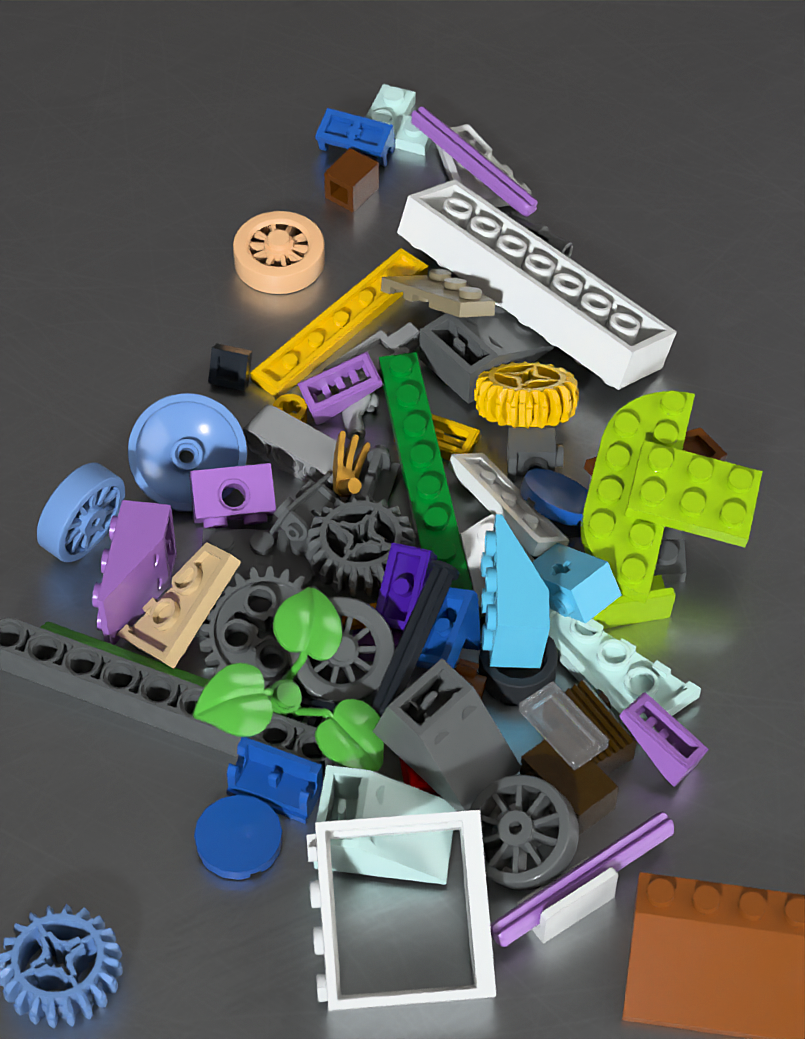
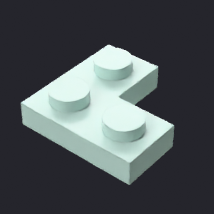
[365,84,432,156]

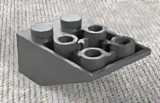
[419,305,554,404]
[373,659,520,811]

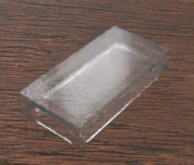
[519,681,609,770]

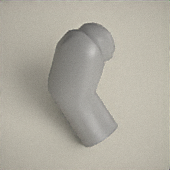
[342,392,379,441]

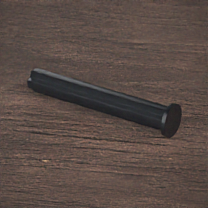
[371,560,460,718]

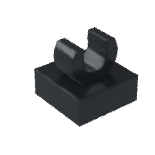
[208,343,253,391]

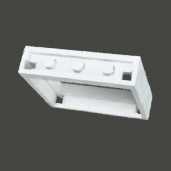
[307,810,496,1011]

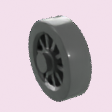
[287,597,395,704]
[469,775,579,891]

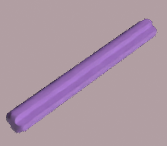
[411,106,538,217]
[490,812,675,947]

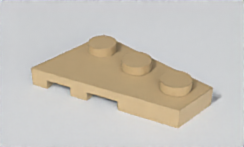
[116,542,241,669]

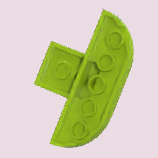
[581,391,763,604]

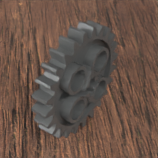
[198,566,324,689]

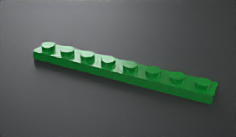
[379,352,473,590]

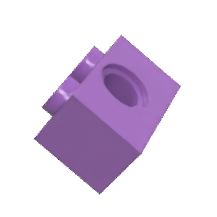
[189,463,276,528]

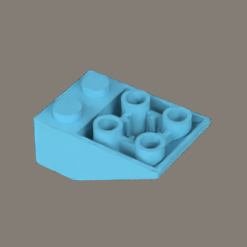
[481,514,550,668]

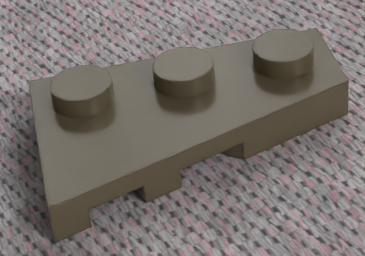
[381,269,495,317]

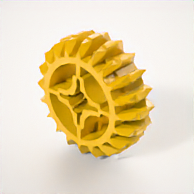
[474,361,579,429]

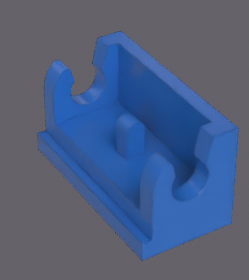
[315,108,396,167]
[226,737,323,824]

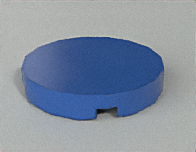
[519,469,588,526]
[194,795,283,880]

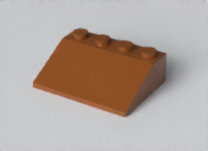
[622,872,805,1039]

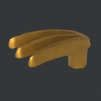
[333,431,371,498]

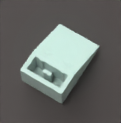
[314,765,456,885]

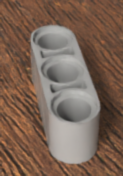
[242,405,354,489]

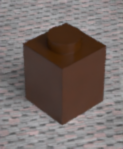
[324,148,379,213]

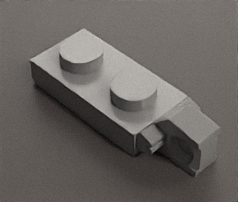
[323,322,420,393]

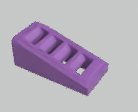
[297,351,383,425]
[619,692,709,787]

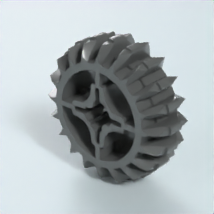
[306,494,416,598]

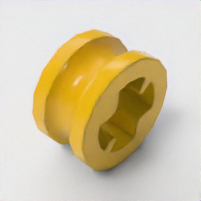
[273,394,307,423]

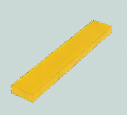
[250,248,428,398]

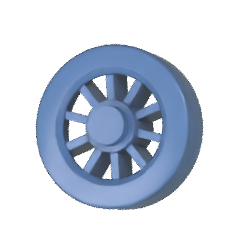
[37,462,125,562]

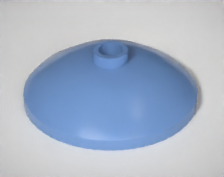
[128,393,247,512]

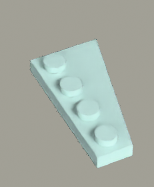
[548,609,701,729]

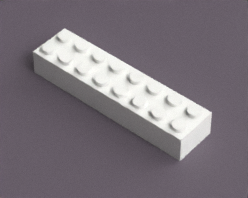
[397,180,676,390]

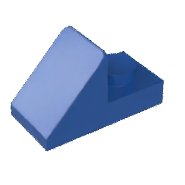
[416,587,481,669]

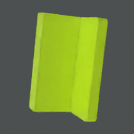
[592,575,676,629]

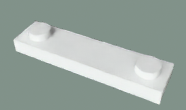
[447,453,569,557]

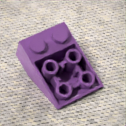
[92,500,177,645]

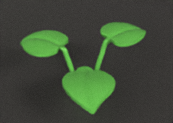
[193,587,384,772]

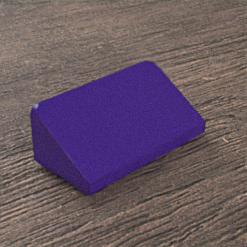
[375,542,437,632]

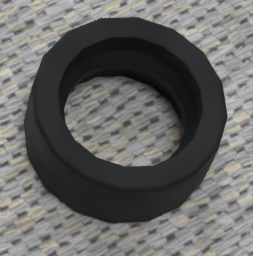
[478,635,558,705]

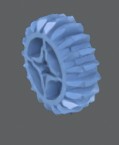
[0,903,123,1029]

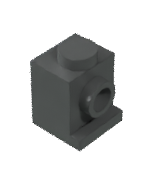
[507,428,564,483]

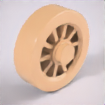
[233,211,325,294]

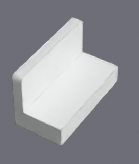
[517,857,618,944]

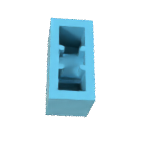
[532,543,622,624]

